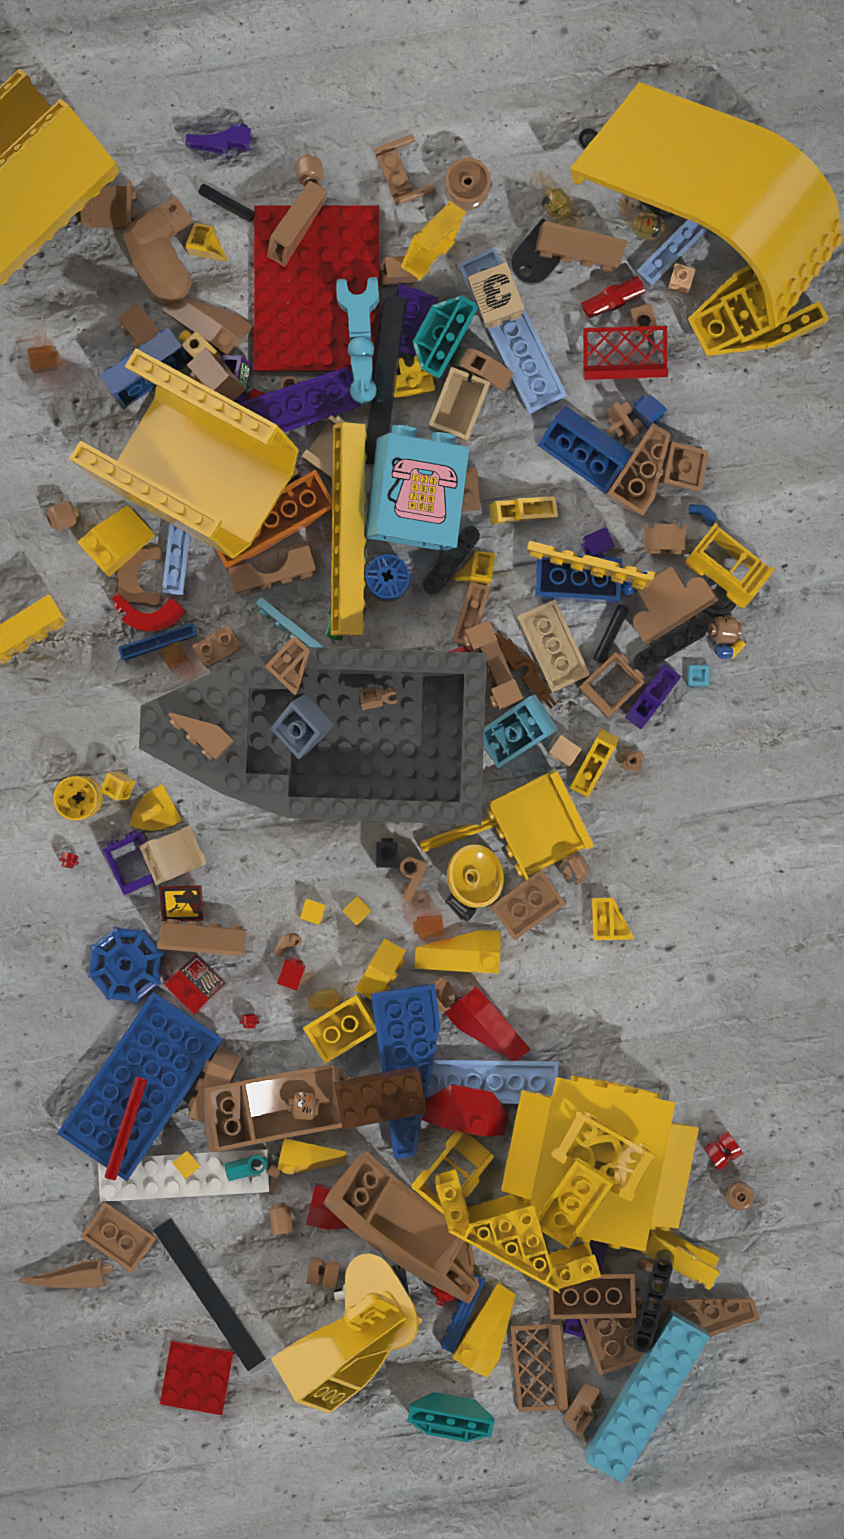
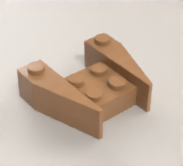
[463,620,523,710]

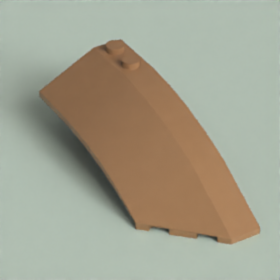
[204,1064,352,1152]
[323,1150,479,1303]

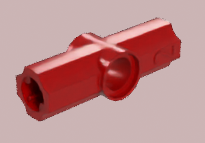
[581,276,645,320]

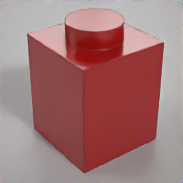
[277,957,306,991]

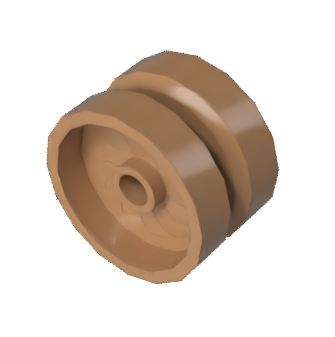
[445,158,491,210]

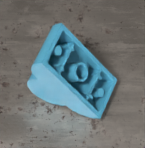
[484,694,558,768]

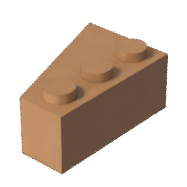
[188,1047,242,1124]

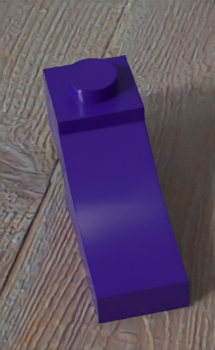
[185,123,253,155]
[625,664,682,730]

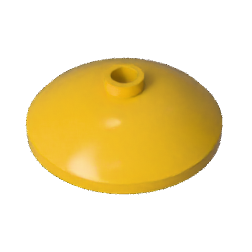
[447,844,504,908]

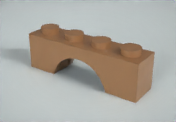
[228,545,317,597]

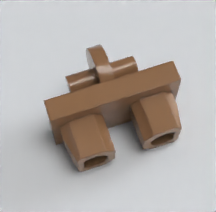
[606,402,644,443]

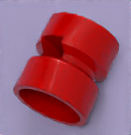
[703,1131,743,1170]

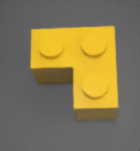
[355,938,406,1000]

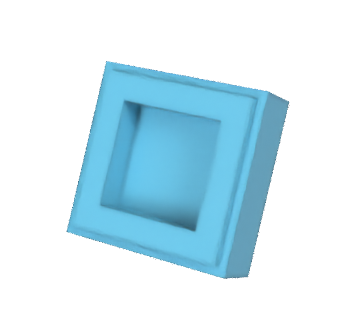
[688,665,710,687]

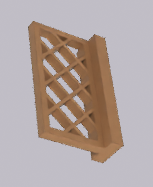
[511,1321,571,1412]

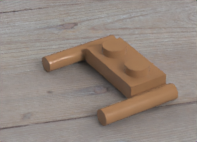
[374,134,435,206]

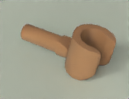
[267,1163,281,1195]

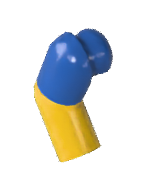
[714,638,746,659]

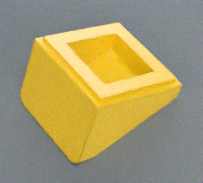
[342,896,372,926]
[300,898,326,925]
[172,1149,202,1179]

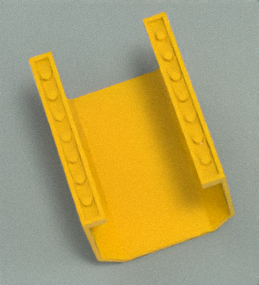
[0,69,120,285]
[69,348,299,559]

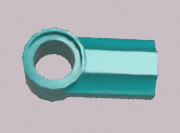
[224,1154,268,1181]

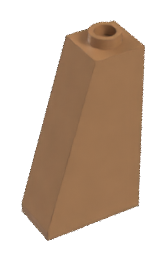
[267,180,327,267]

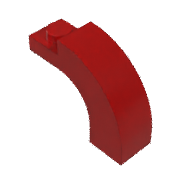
[112,593,187,631]

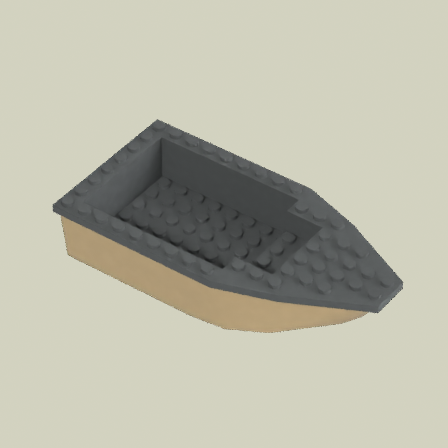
[139,647,487,825]

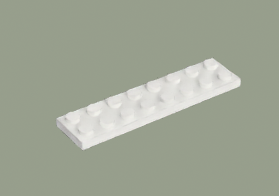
[98,1149,269,1202]

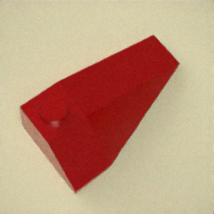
[444,986,531,1061]
[306,1183,349,1230]

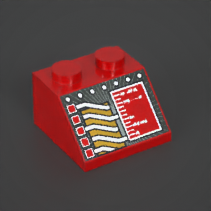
[164,954,226,1015]

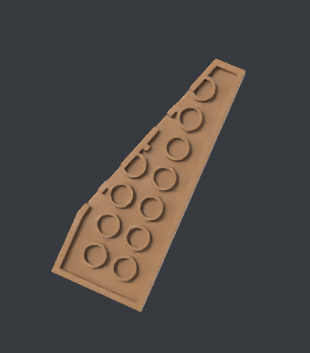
[580,1298,760,1376]

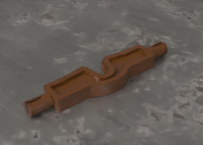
[495,630,557,709]

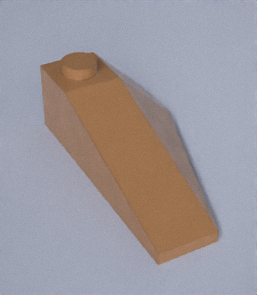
[606,423,671,516]

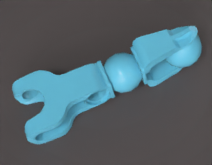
[337,277,379,405]

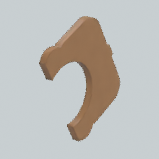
[117,547,163,606]

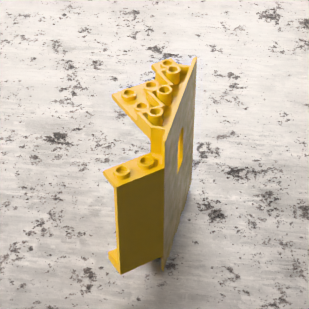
[501,1075,699,1251]
[435,1169,601,1293]

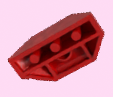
[422,1084,509,1136]

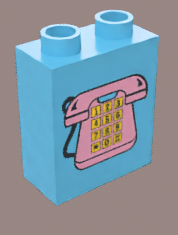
[364,425,469,551]

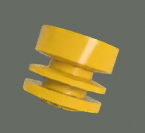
[53,776,103,821]

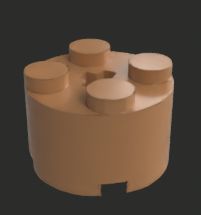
[644,524,687,554]

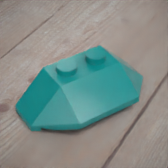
[412,295,479,379]
[407,1392,495,1442]

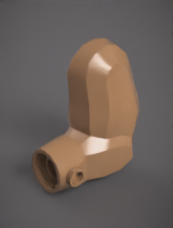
[123,196,192,304]

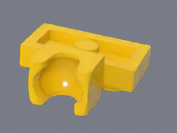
[394,356,435,398]

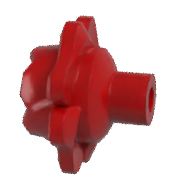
[430,1286,454,1306]

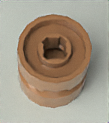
[306,1257,341,1290]

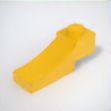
[489,496,558,525]

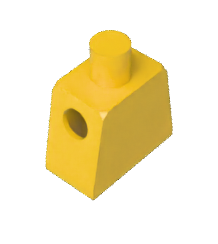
[178,330,222,360]

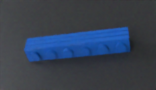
[118,623,198,661]
[440,1273,485,1353]

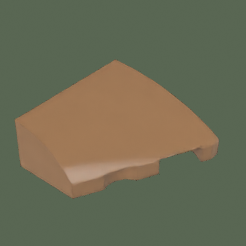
[563,1382,604,1443]

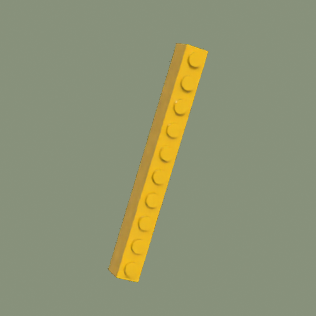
[331,422,367,637]

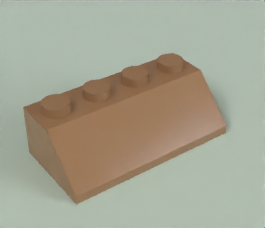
[535,221,627,272]
[157,919,248,956]

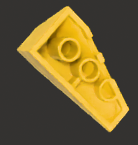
[414,930,501,974]
[452,1282,516,1378]

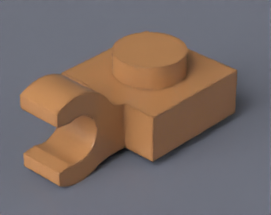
[358,686,397,710]

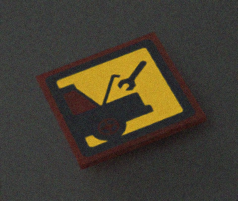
[159,885,204,921]

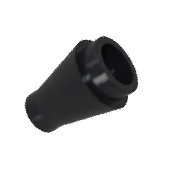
[445,893,477,922]

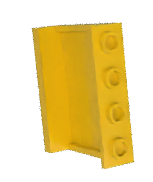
[486,769,594,880]

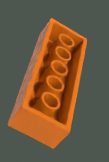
[215,470,332,571]

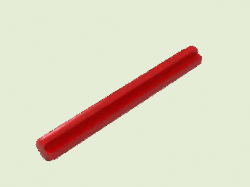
[105,1077,147,1181]

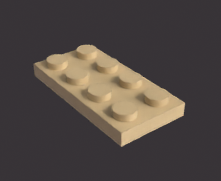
[517,599,590,693]

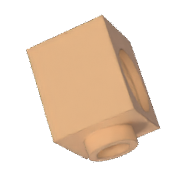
[667,263,696,294]
[548,735,582,767]

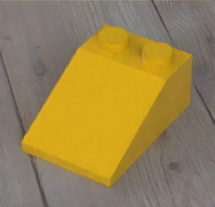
[77,505,156,577]
[303,993,376,1064]

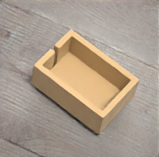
[429,367,491,444]

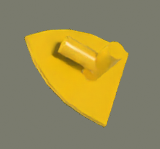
[130,784,183,831]

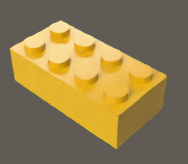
[0,594,68,665]

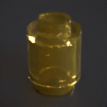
[308,988,340,1013]

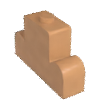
[633,567,719,644]

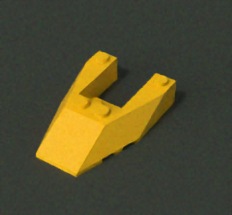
[688,265,829,357]

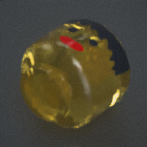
[541,187,572,219]
[632,211,665,240]

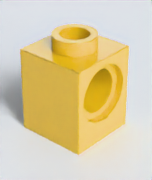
[100,771,136,801]

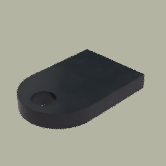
[511,218,561,285]

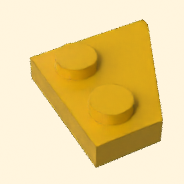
[592,898,634,940]

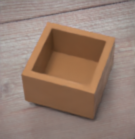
[187,347,246,401]

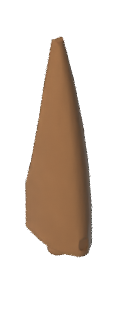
[19,1259,114,1289]

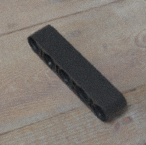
[633,1249,674,1352]

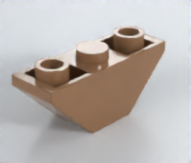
[449,346,514,392]

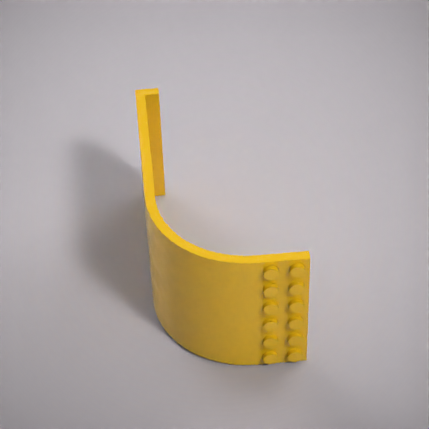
[570,82,843,327]

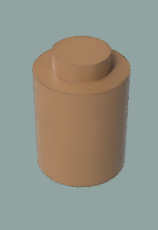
[269,1202,293,1235]

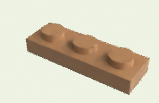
[452,581,491,646]

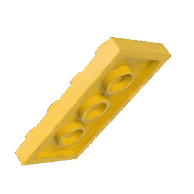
[537,1157,614,1249]

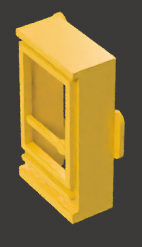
[400,201,467,281]
[685,523,775,608]
[412,1131,494,1214]
[642,1226,720,1290]

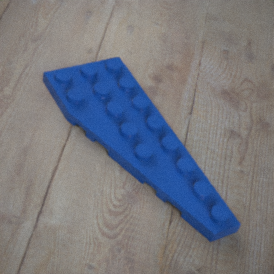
[371,983,440,1159]

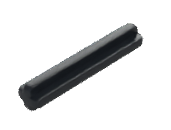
[198,184,255,222]
[593,604,629,664]

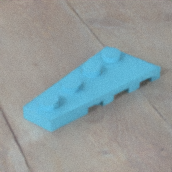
[256,597,323,647]

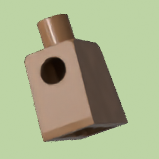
[379,256,430,288]

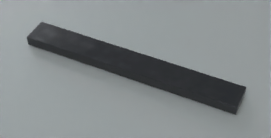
[365,296,408,465]
[153,1218,266,1371]

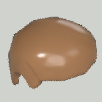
[430,978,456,1012]

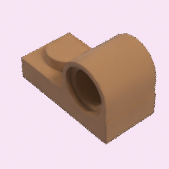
[400,857,427,902]

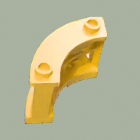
[551,1111,656,1202]

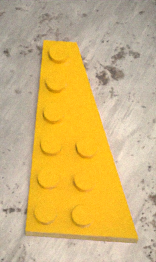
[526,541,655,590]

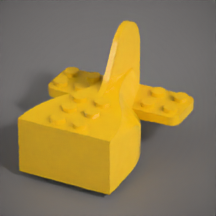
[271,1254,422,1413]

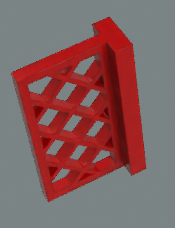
[583,325,668,380]

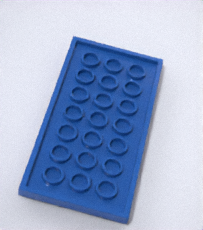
[57,992,223,1181]

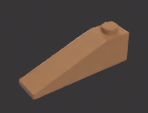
[162,297,254,355]

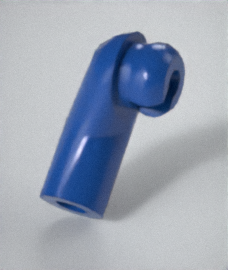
[689,504,717,527]

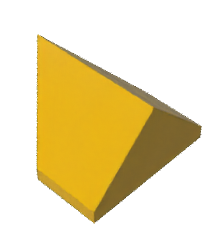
[186,223,229,262]
[450,550,495,586]

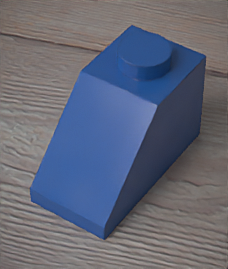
[632,394,667,430]

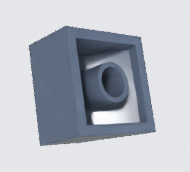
[270,694,334,759]

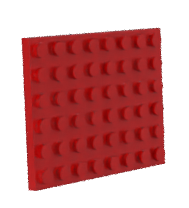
[254,205,379,372]

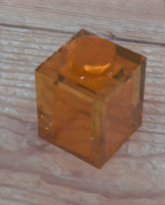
[27,345,61,373]
[160,641,190,671]
[413,915,444,938]

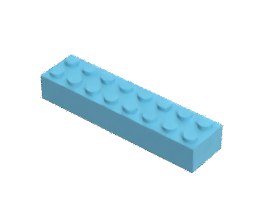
[584,1309,710,1483]

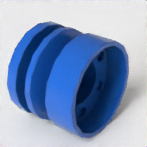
[365,554,410,602]

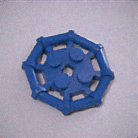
[87,926,164,1003]

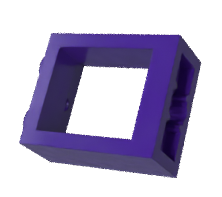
[102,830,154,895]

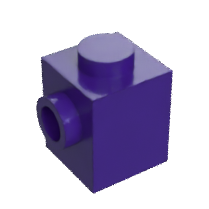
[581,527,615,557]

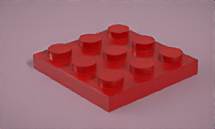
[160,1340,234,1415]

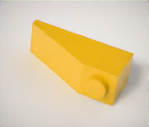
[570,728,619,798]
[278,1138,346,1174]

